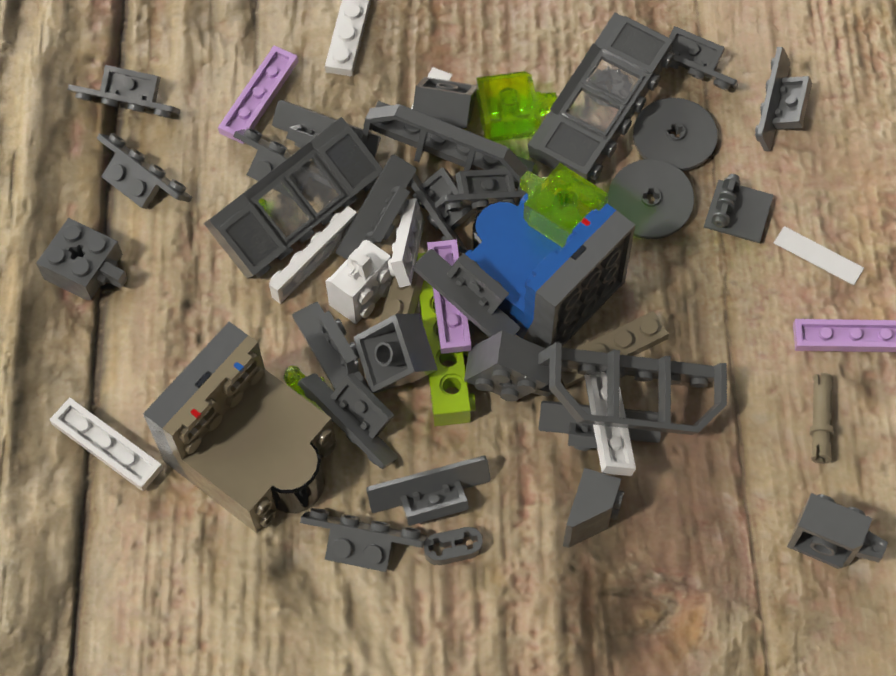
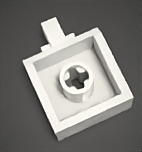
[325,240,392,324]

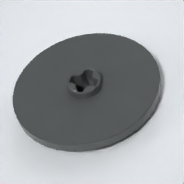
[633,98,717,171]
[608,159,694,239]

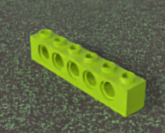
[416,253,476,427]

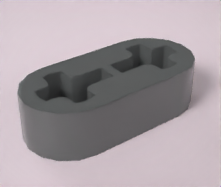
[424,527,483,565]

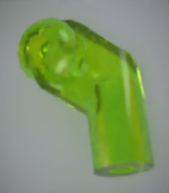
[283,366,325,395]

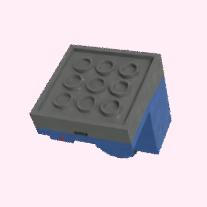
[465,186,635,348]

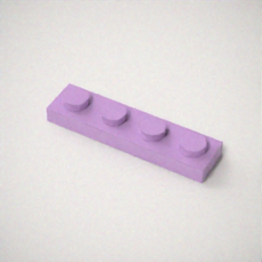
[218,46,298,144]
[427,239,471,354]
[793,319,896,352]

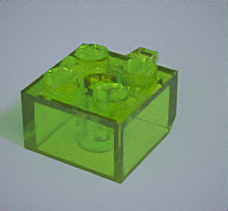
[476,71,557,141]
[520,163,609,248]

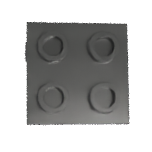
[704,174,774,243]

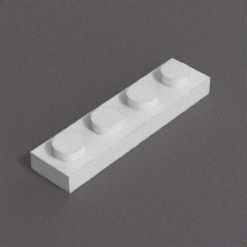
[325,0,371,76]
[388,198,425,287]
[269,206,357,304]
[584,372,636,476]
[49,397,163,492]

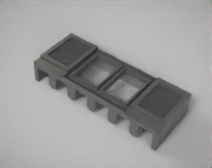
[528,12,675,187]
[203,117,383,278]

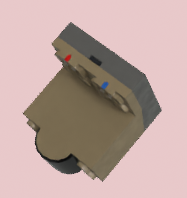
[143,321,336,533]

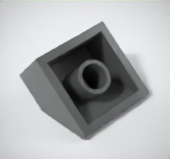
[413,77,478,129]
[353,313,438,393]
[563,468,625,548]

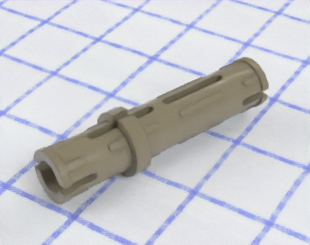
[810,373,835,464]

